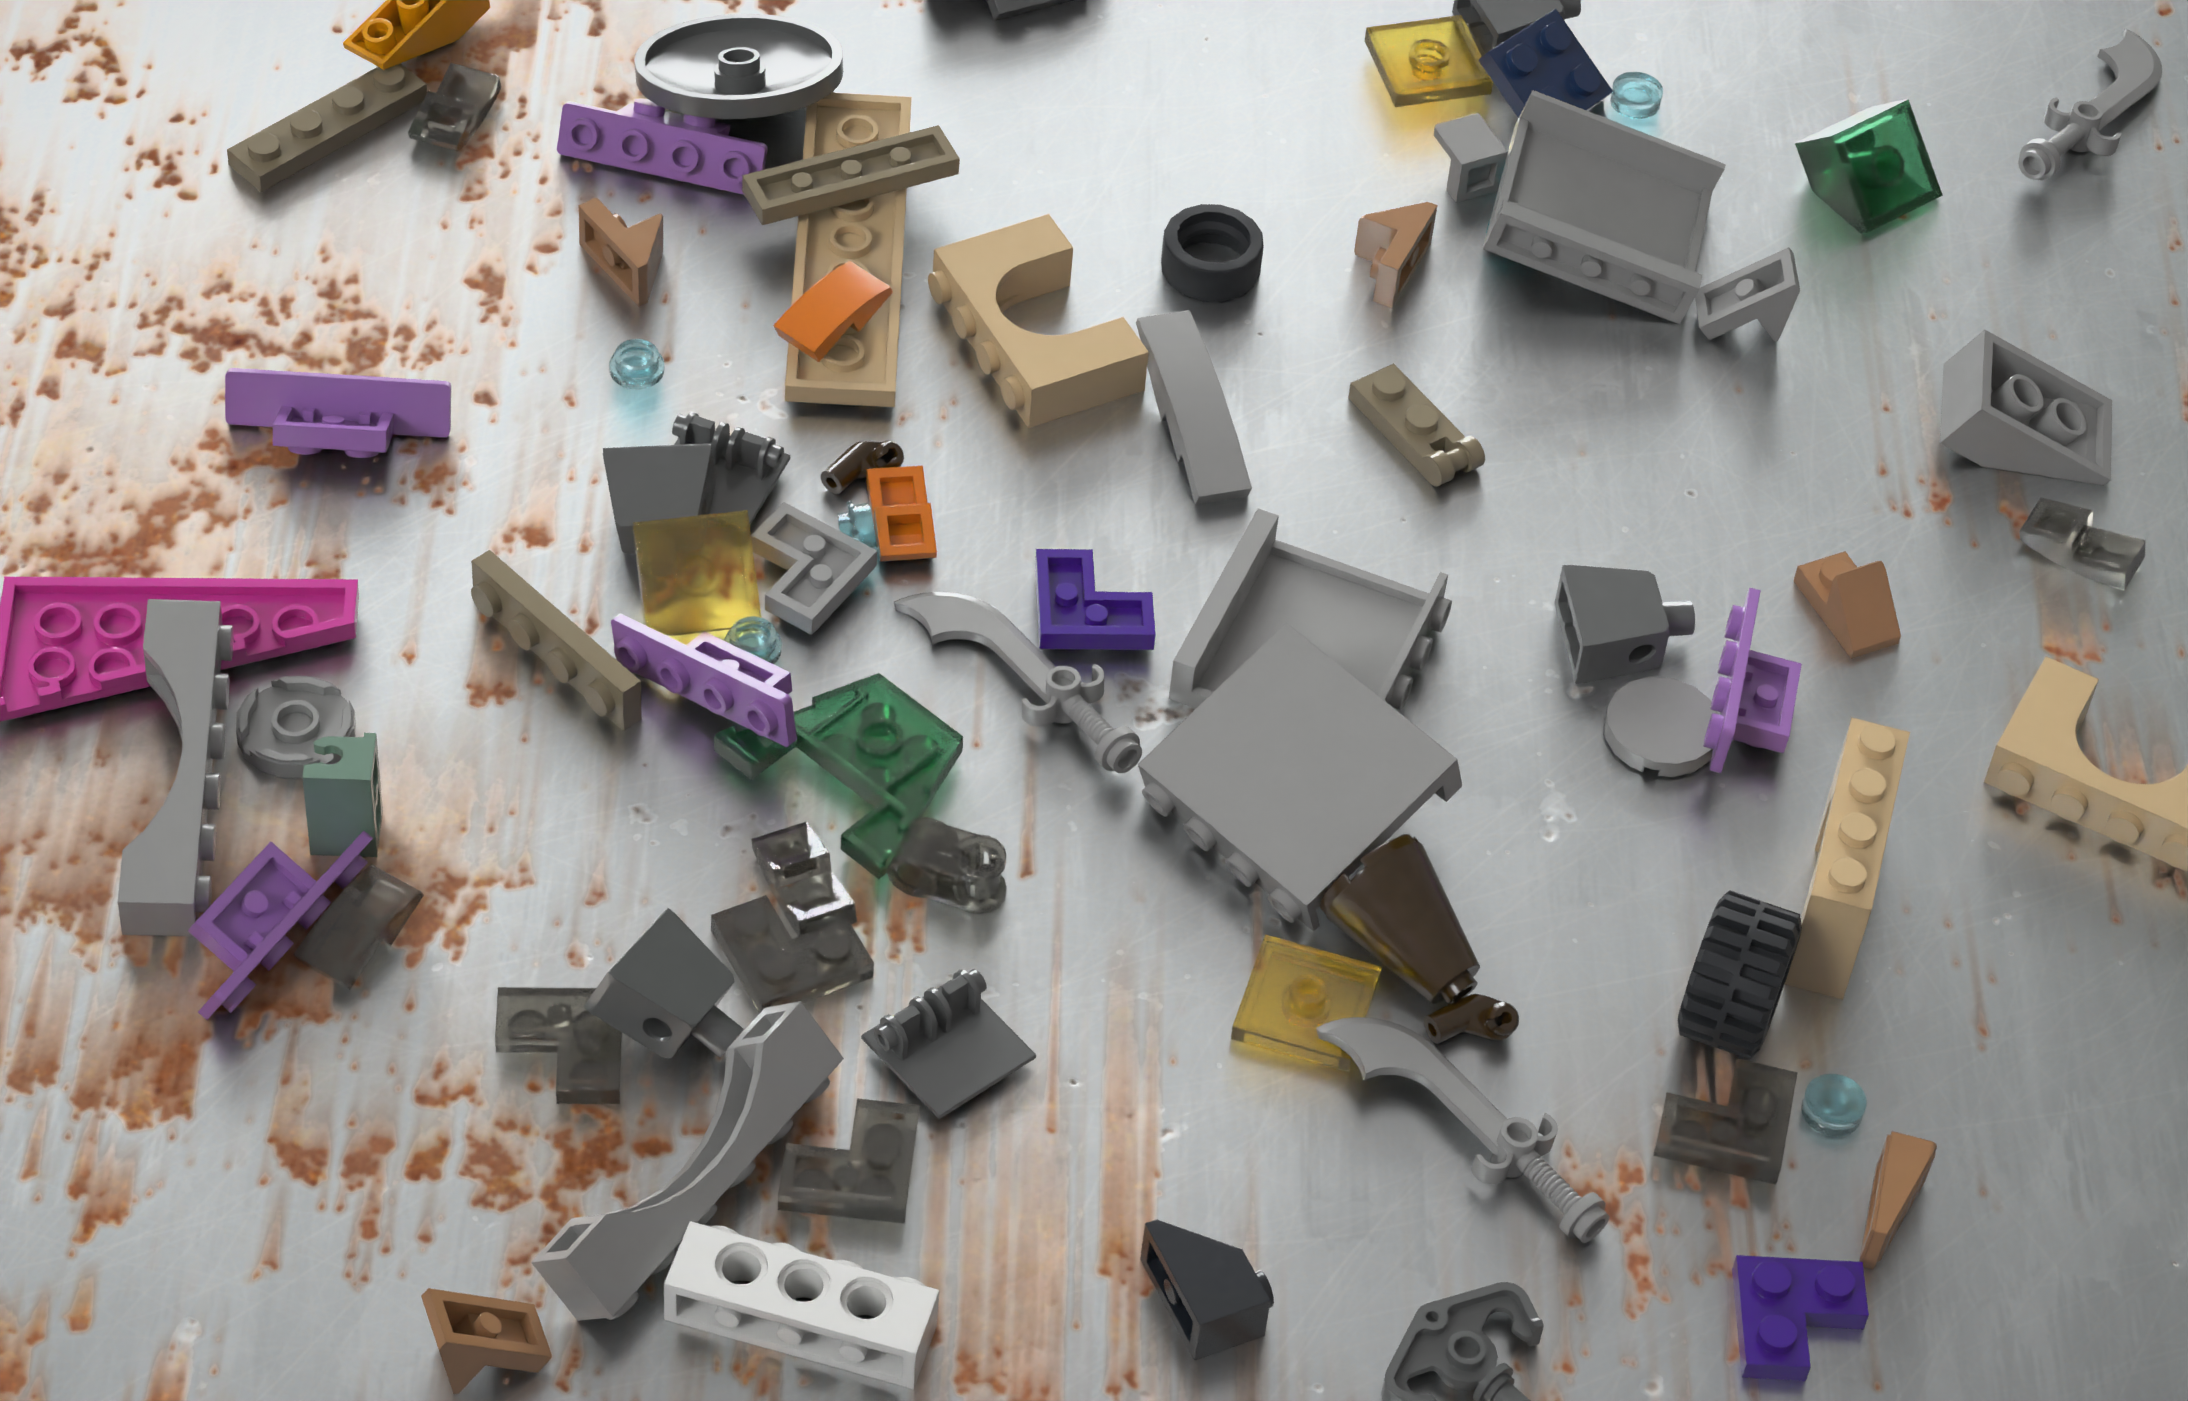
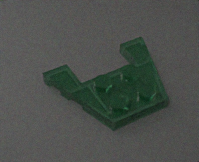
[714,673,963,879]

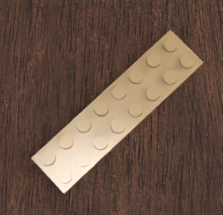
[785,92,912,407]

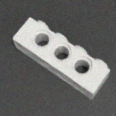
[664,1221,939,1389]

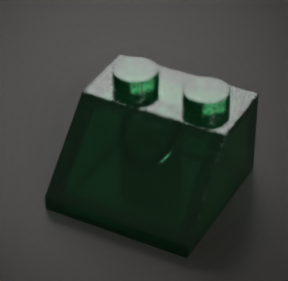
[1795,99,1943,234]

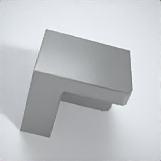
[1434,113,1508,203]

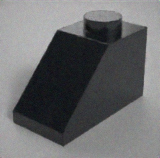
[1140,1219,1274,1361]

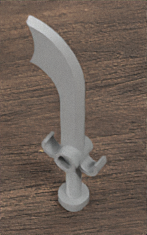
[2018,29,2162,180]
[894,592,1142,773]
[1316,1017,1610,1243]

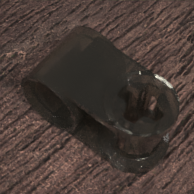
[887,817,1007,914]

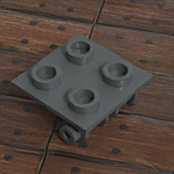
[672,412,790,533]
[861,969,1036,1119]

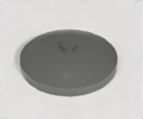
[634,14,844,119]

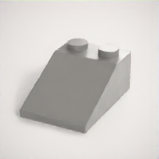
[1940,330,2112,486]

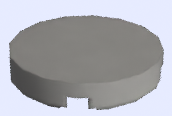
[236,676,356,778]
[1604,676,1718,777]

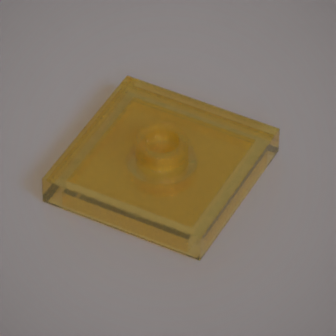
[1364,15,1493,107]
[632,510,762,636]
[1231,934,1382,1072]

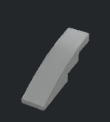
[1136,310,1252,505]

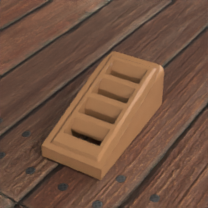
[1859,1131,1937,1270]

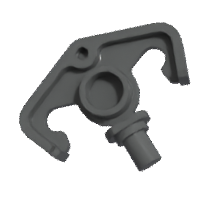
[1381,1282,1544,1401]

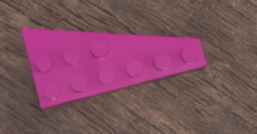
[0,576,359,722]

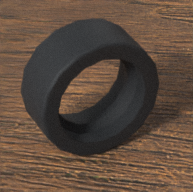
[1161,204,1264,302]

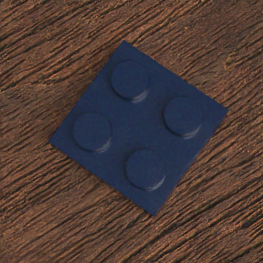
[1478,8,1613,118]

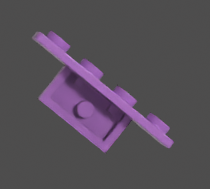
[557,99,767,194]
[225,368,451,458]
[1703,587,1802,773]
[611,614,797,747]
[188,831,373,1020]

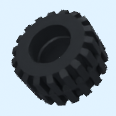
[1677,890,1802,1060]

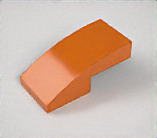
[773,261,893,362]
[866,465,937,561]

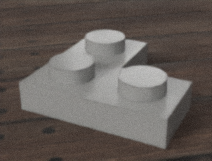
[751,502,877,635]

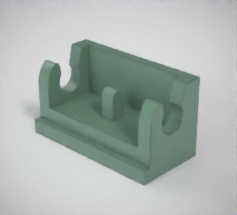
[302,733,383,857]

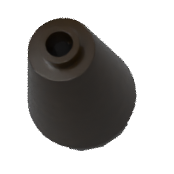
[1319,834,1480,1005]

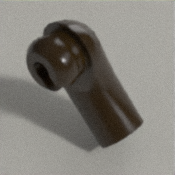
[820,441,904,494]
[1423,994,1519,1044]

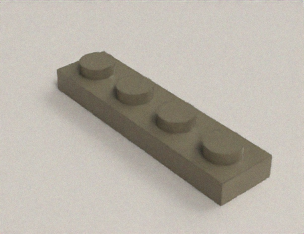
[227,63,428,192]
[742,125,960,225]
[471,550,642,731]

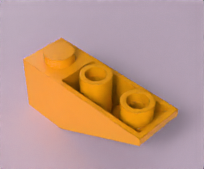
[343,0,491,70]

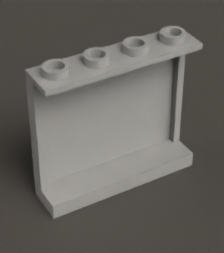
[1483,90,1726,324]
[1169,508,1452,710]
[1138,622,1462,932]

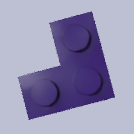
[1035,549,1156,650]
[1732,1255,1869,1381]

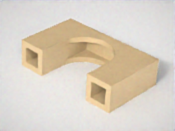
[928,214,1149,428]
[1984,656,2188,872]
[1785,717,1910,1000]

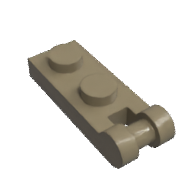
[1348,363,1485,487]

